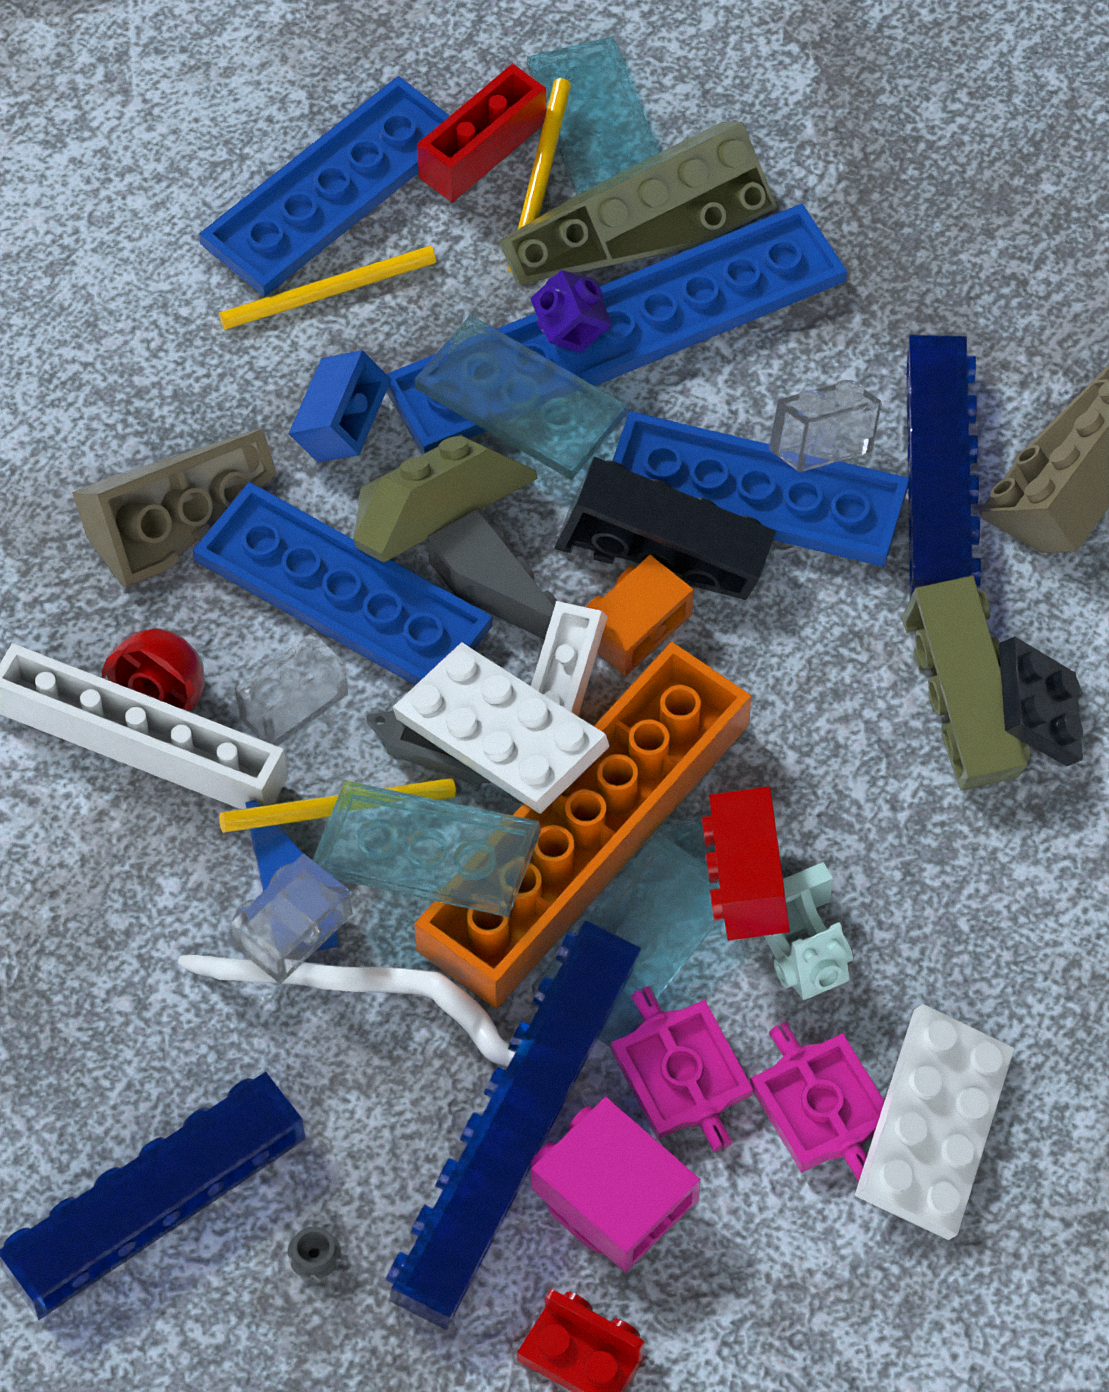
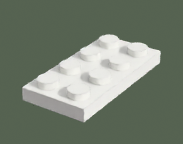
[393,642,609,814]
[854,1004,1014,1240]

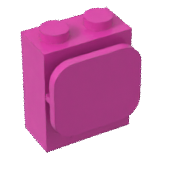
[531,1097,701,1273]

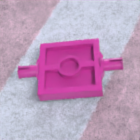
[610,986,753,1152]
[750,1022,885,1182]

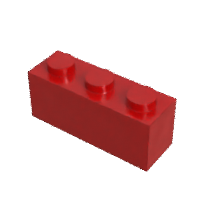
[417,63,546,203]
[702,786,790,941]

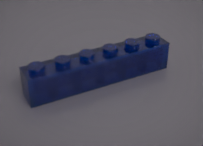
[906,335,981,601]
[0,1071,306,1320]

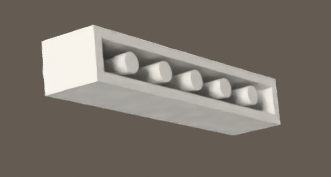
[0,643,288,809]

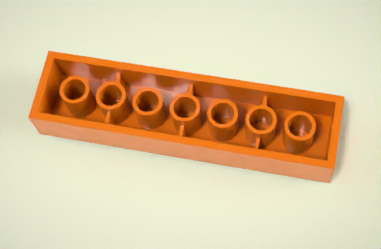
[414,641,752,1010]

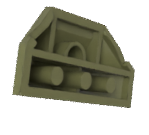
[354,435,538,563]

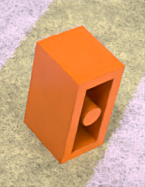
[586,555,694,676]

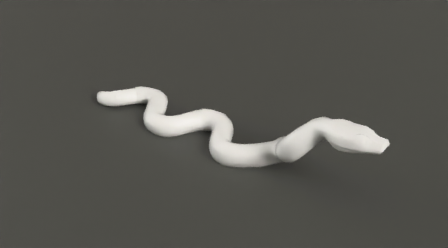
[178,955,575,1073]

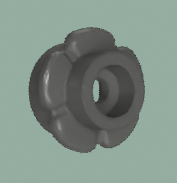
[287,1227,341,1278]

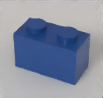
[288,350,392,463]

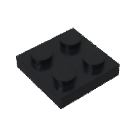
[999,636,1083,767]

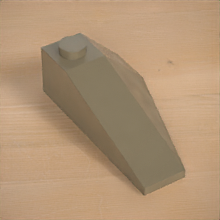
[72,428,277,587]

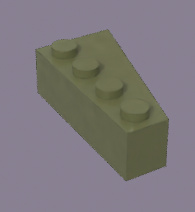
[901,576,1030,791]

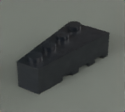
[554,456,776,600]

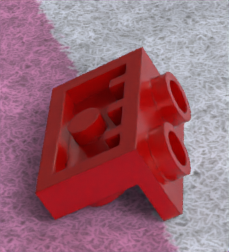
[516,1289,645,1392]

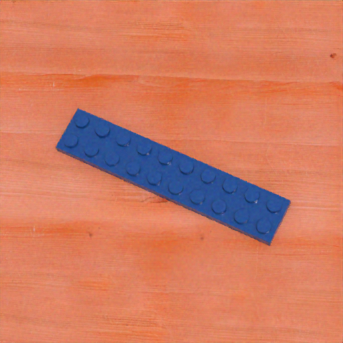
[386,203,847,454]

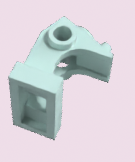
[737,862,853,1001]

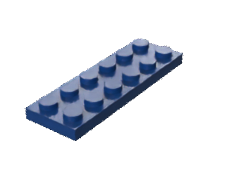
[199,75,450,297]
[612,411,909,567]
[193,482,493,685]

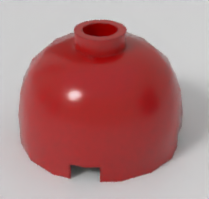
[101,628,205,713]

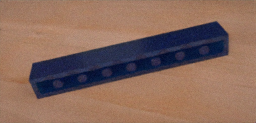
[385,920,642,1330]

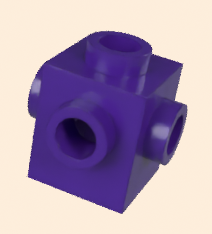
[530,270,613,353]

